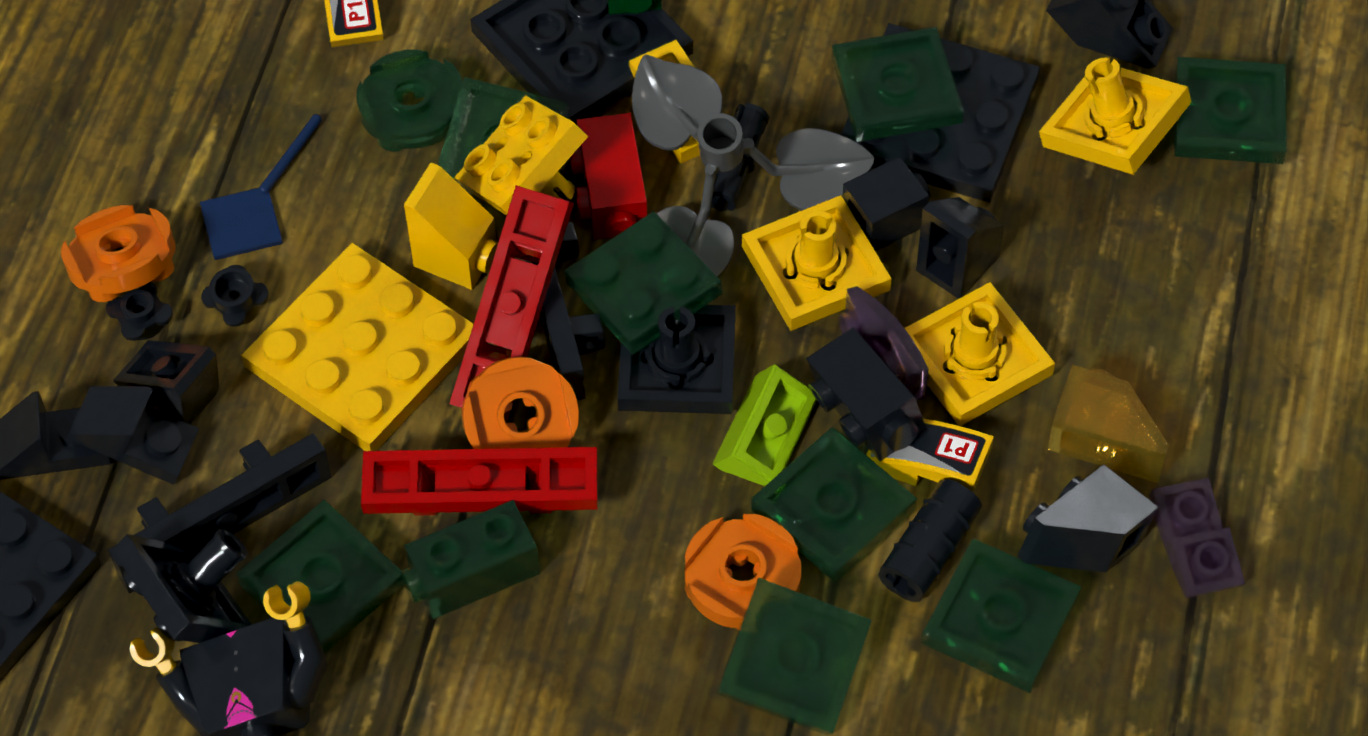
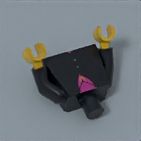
[130,582,327,736]

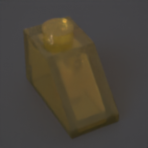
[1047,365,1169,483]

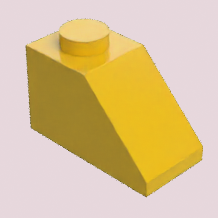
[404,163,498,290]

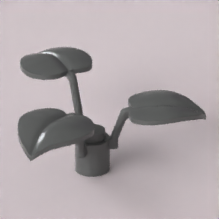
[632,55,874,296]

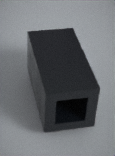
[806,327,927,462]

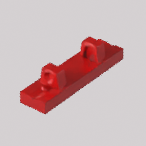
[449,185,574,421]
[361,447,598,516]

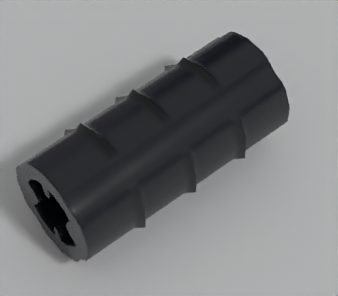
[878,479,982,602]

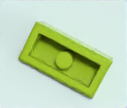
[712,364,817,489]

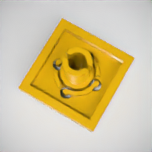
[1039,57,1192,175]
[454,95,588,216]
[742,195,892,331]
[896,282,1055,426]

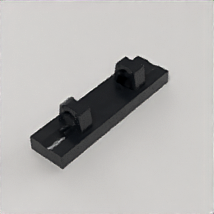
[525,222,605,400]
[108,433,332,594]

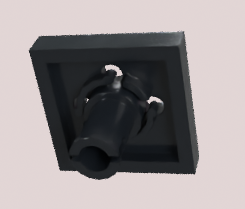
[617,302,736,414]
[111,529,252,643]

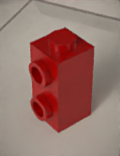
[570,113,647,240]

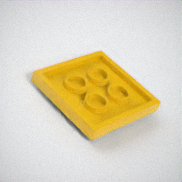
[241,243,473,451]

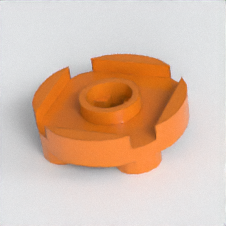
[61,205,176,302]
[462,357,579,473]
[685,514,801,634]

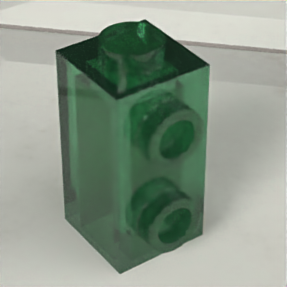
[400,500,540,620]

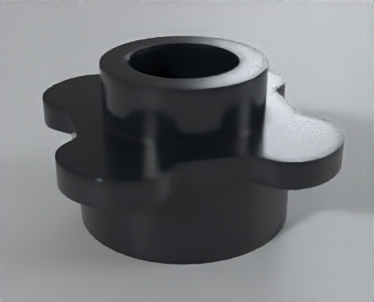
[201,265,269,327]
[106,282,173,341]

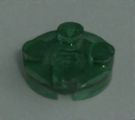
[356,49,465,152]

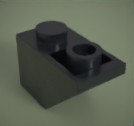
[1046,0,1173,69]
[1017,464,1158,572]

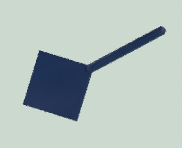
[200,114,322,260]

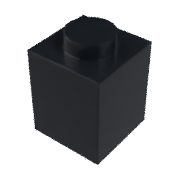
[842,156,931,251]

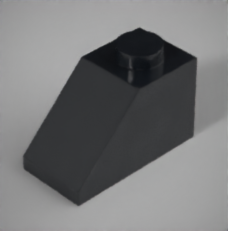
[916,197,1004,299]

